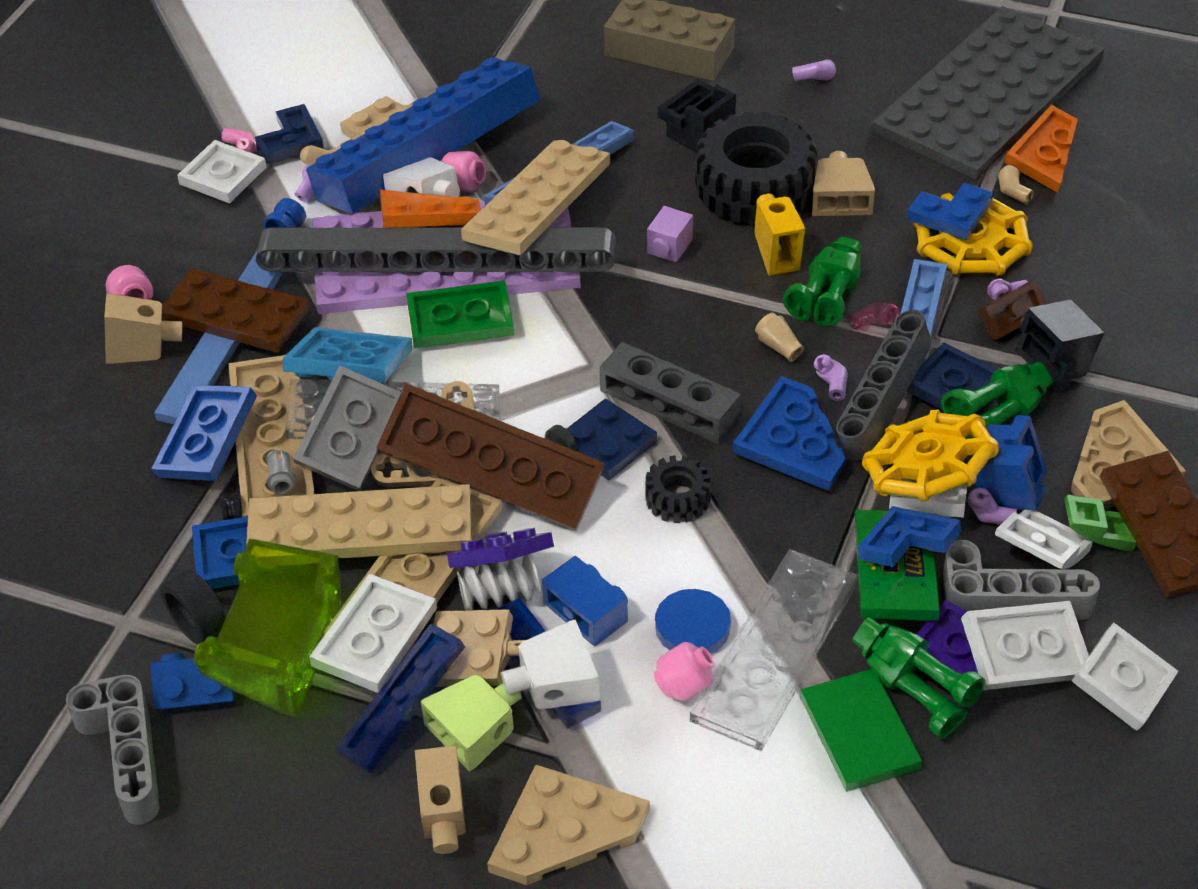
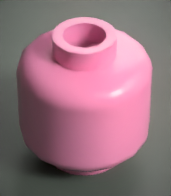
[441,151,486,192]
[105,265,153,300]
[654,642,715,701]

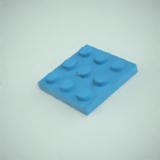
[283,327,412,384]

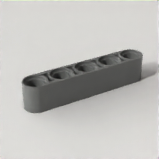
[836,310,932,461]

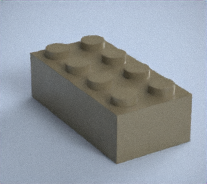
[604,0,735,81]

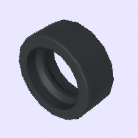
[160,569,227,645]

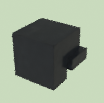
[658,79,736,152]
[1015,299,1104,392]

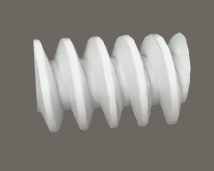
[457,554,540,611]

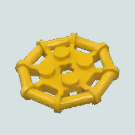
[913,193,1033,276]
[862,409,999,502]

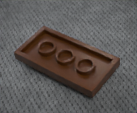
[162,268,310,353]
[1099,451,1198,599]

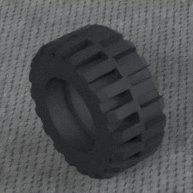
[695,112,817,226]

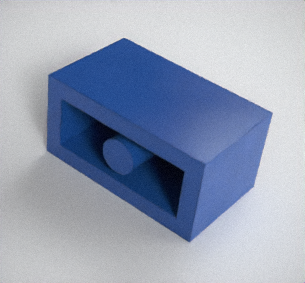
[542,555,628,647]

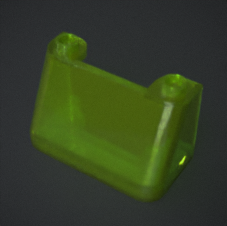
[194,538,341,716]

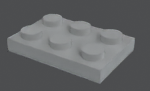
[293,366,401,491]

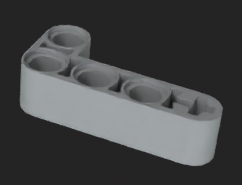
[942,539,1100,621]
[66,675,159,825]

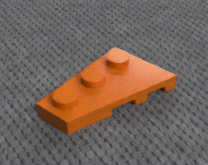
[1004,105,1078,193]
[380,190,481,228]

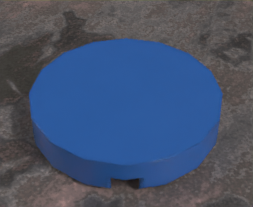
[655,589,731,653]

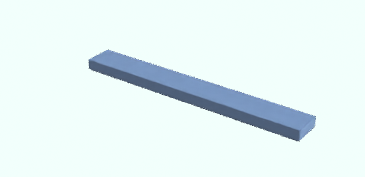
[154,251,283,424]

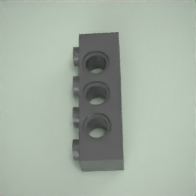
[600,342,741,444]

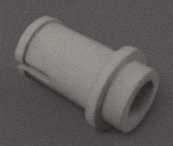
[266,450,296,495]

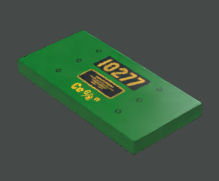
[855,510,940,621]

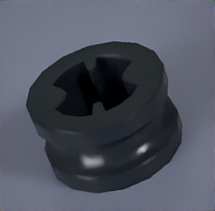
[220,493,243,520]

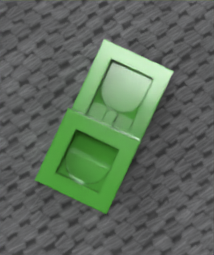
[1064,495,1137,552]

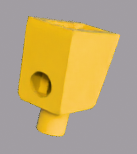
[754,193,805,276]

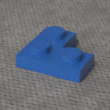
[906,183,993,240]
[858,506,962,567]

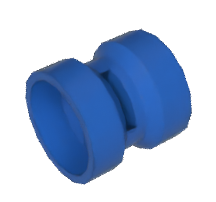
[263,198,307,230]

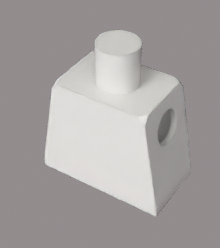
[383,157,460,197]
[501,619,600,709]

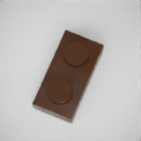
[978,280,1046,340]

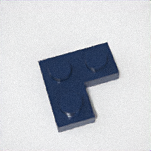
[255,104,324,164]

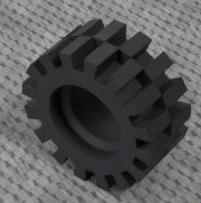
[645,455,711,523]

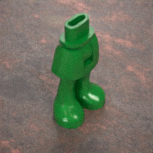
[782,237,862,327]
[941,362,1053,439]
[852,617,985,739]

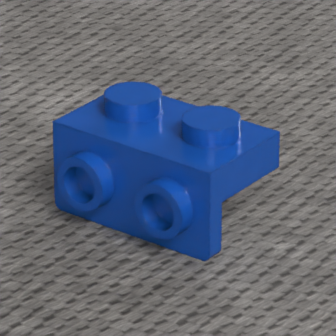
[150,649,235,711]

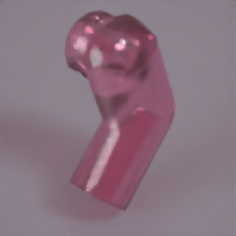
[848,302,900,330]

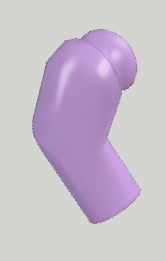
[792,59,836,82]
[294,165,314,203]
[814,354,848,401]

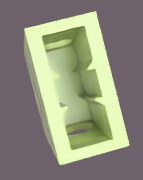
[421,675,522,772]

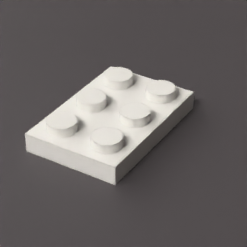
[309,574,437,693]
[961,601,1089,690]

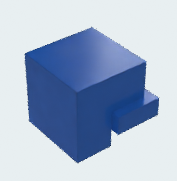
[967,415,1047,510]

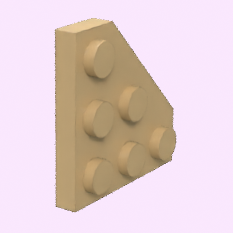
[1071,400,1186,510]
[487,765,650,885]

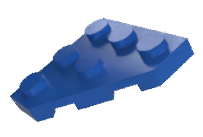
[733,376,846,491]

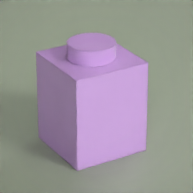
[647,206,693,262]

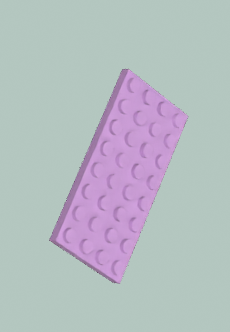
[313,201,581,314]

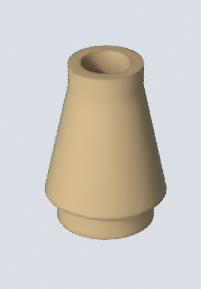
[755,312,804,362]

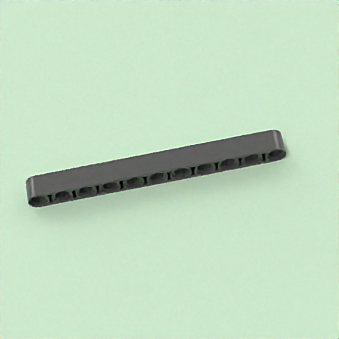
[256,227,616,272]

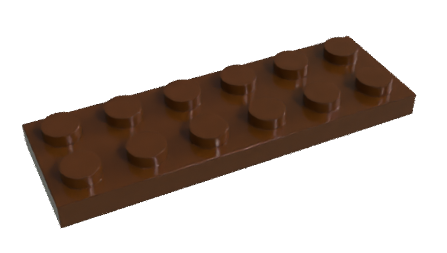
[376,383,605,532]

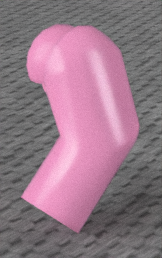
[221,127,257,154]

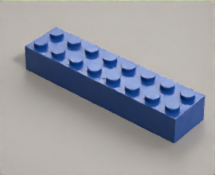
[306,57,541,214]

